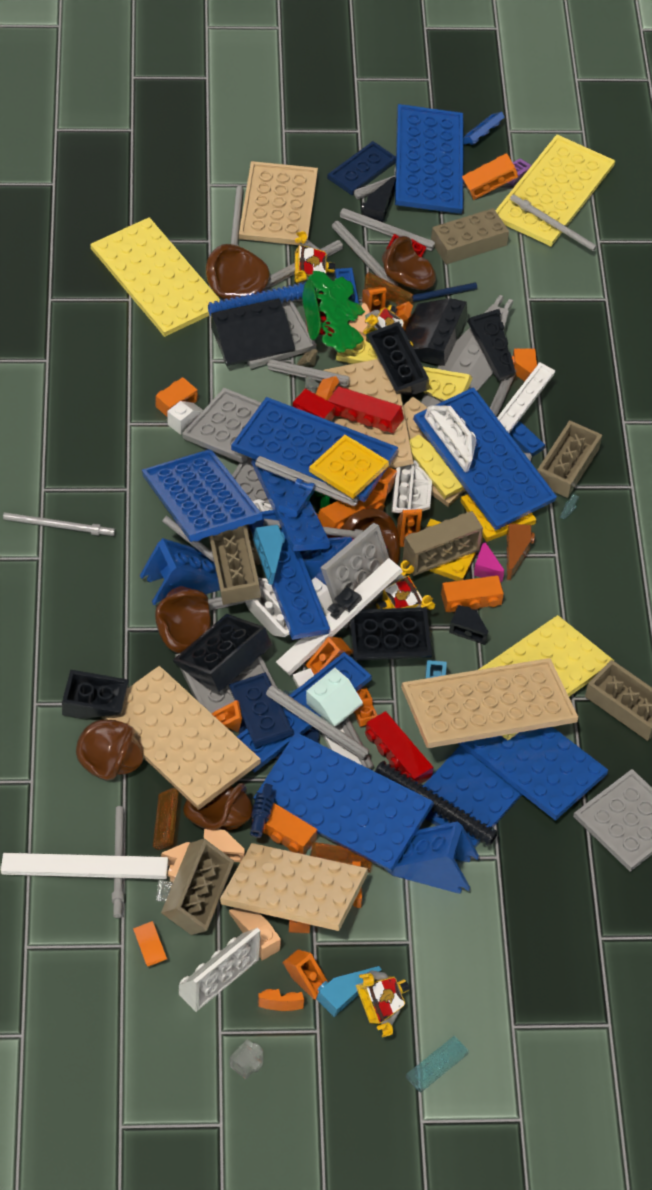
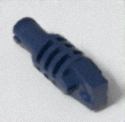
[250,783,275,838]

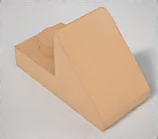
[161,842,190,886]

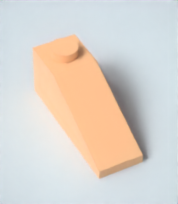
[229,908,281,960]

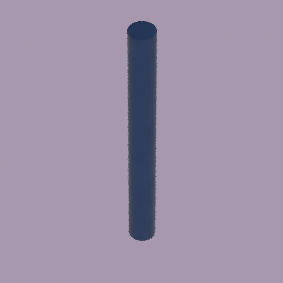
[409,282,477,302]

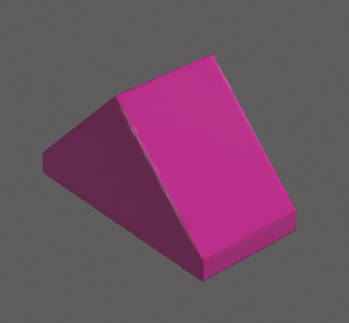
[474,543,504,582]

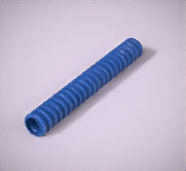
[208,282,324,316]

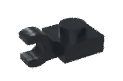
[327,586,362,619]

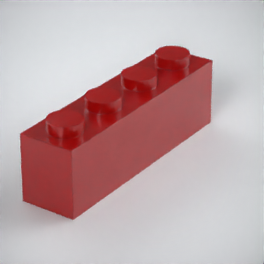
[328,386,404,433]
[365,711,434,784]

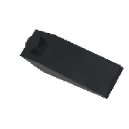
[361,177,396,222]

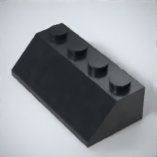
[366,321,429,396]

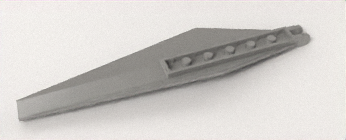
[421,295,514,407]

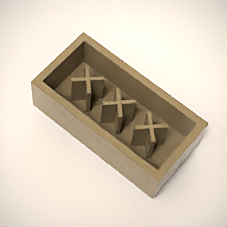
[431,208,509,265]
[537,420,602,498]
[402,511,483,576]
[209,525,261,605]
[585,660,652,741]
[161,838,234,935]

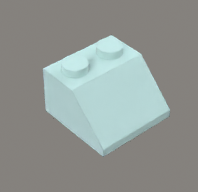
[306,668,363,727]

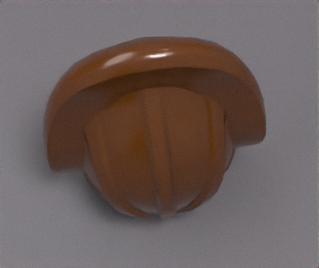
[382,236,436,290]
[155,586,211,654]
[76,719,143,780]
[183,783,253,830]

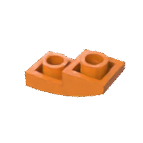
[316,376,340,401]
[354,687,378,727]
[133,921,167,967]
[258,989,304,1011]

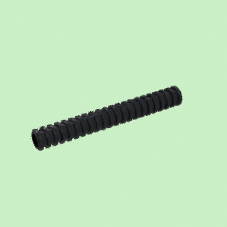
[375,761,497,846]

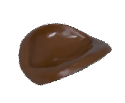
[206,244,269,300]
[341,508,400,565]

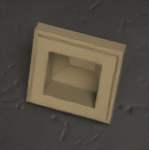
[297,349,317,367]

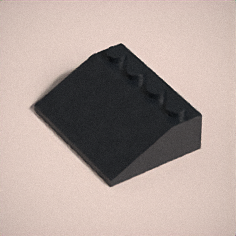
[211,298,295,366]
[405,298,468,366]
[348,607,432,660]
[173,614,272,692]

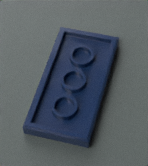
[327,141,396,195]
[229,672,293,748]

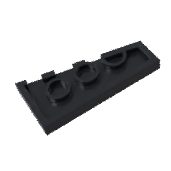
[467,309,516,381]

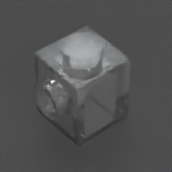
[230,1039,264,1079]

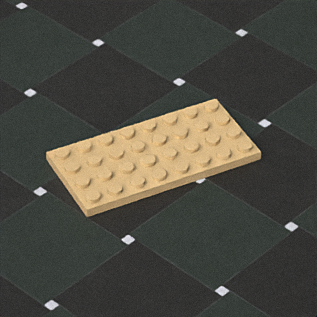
[323,359,414,468]
[401,658,578,748]
[102,666,261,810]

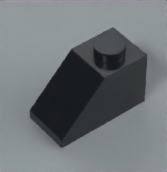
[449,605,489,645]

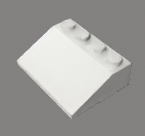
[179,928,260,1012]

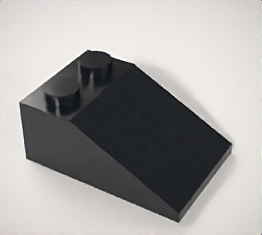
[62,669,129,718]

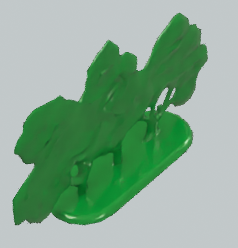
[302,271,365,353]

